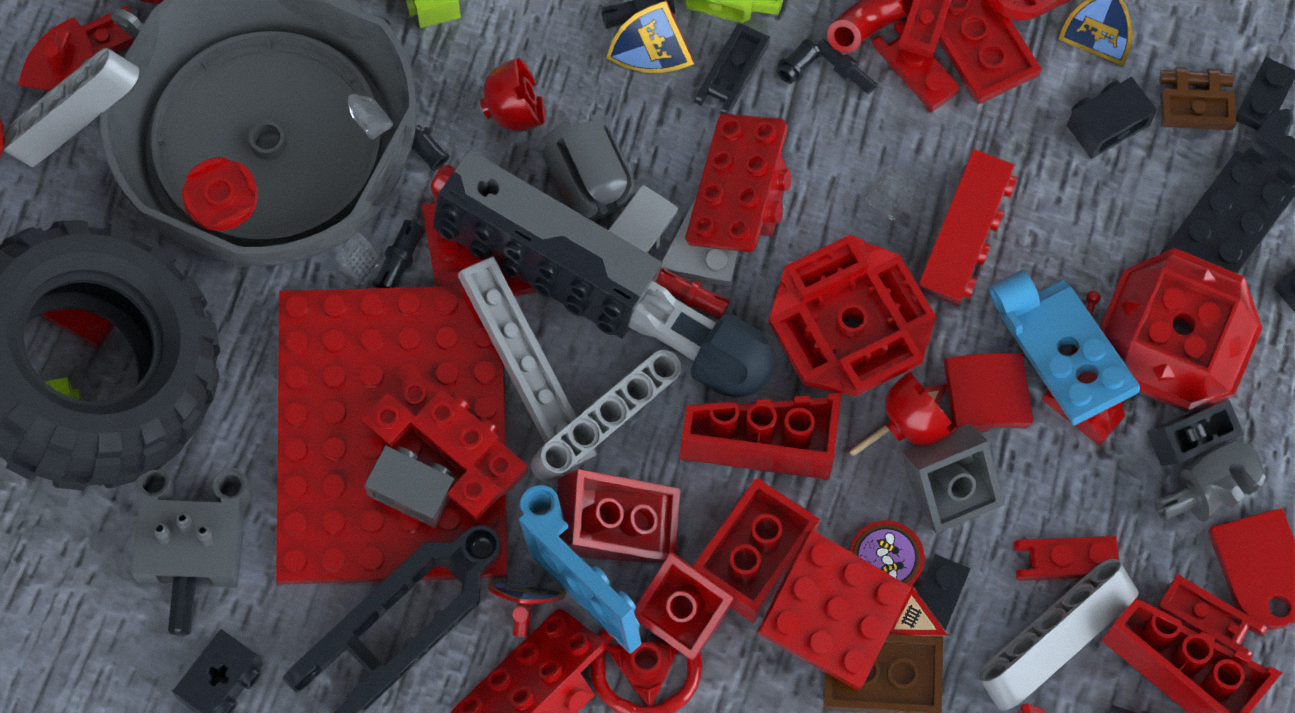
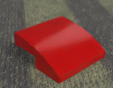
[943,353,1034,432]

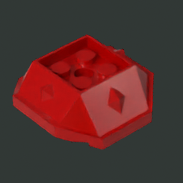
[768,234,936,396]
[1100,248,1263,413]

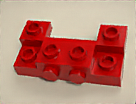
[361,370,528,521]

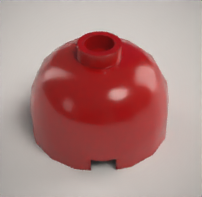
[480,58,546,132]
[885,371,957,446]

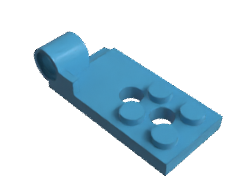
[989,270,1140,426]
[519,485,642,654]

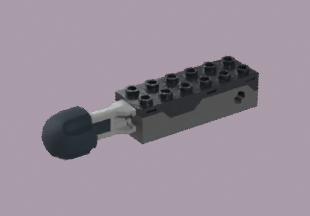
[430,150,774,398]

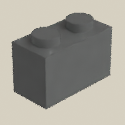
[364,446,455,528]

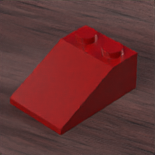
[557,469,680,563]

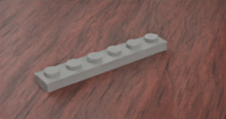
[458,257,596,470]

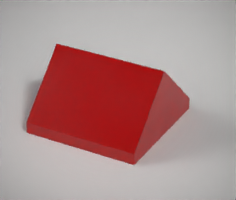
[634,552,736,661]

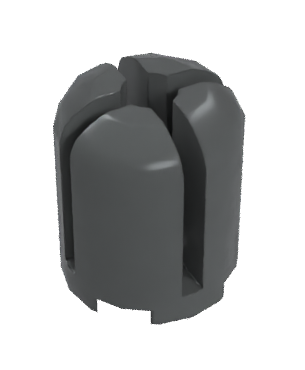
[540,114,635,220]

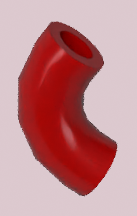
[827,0,913,53]

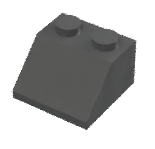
[902,423,1005,534]

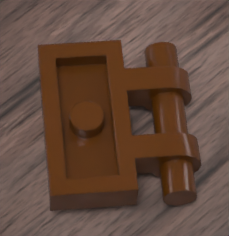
[1159,67,1236,130]

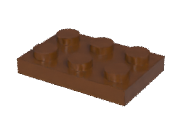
[823,634,943,713]

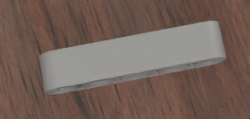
[3,48,139,167]
[531,350,682,482]
[978,559,1139,710]

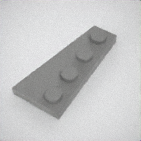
[659,198,738,287]

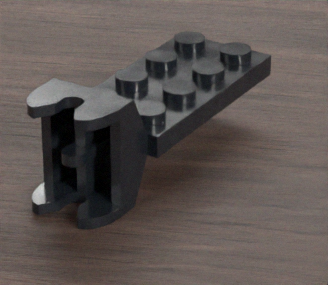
[1160,109,1295,274]

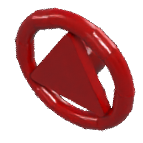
[589,629,703,713]

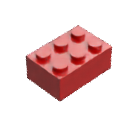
[693,477,821,624]

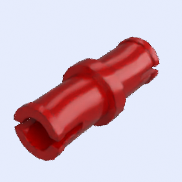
[656,268,730,320]

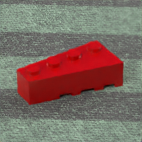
[918,149,1018,306]
[679,393,841,480]
[1101,598,1283,713]

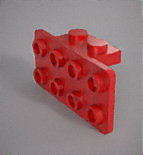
[685,114,792,252]
[451,609,605,713]

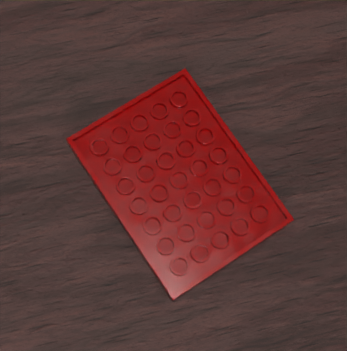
[276,286,508,585]

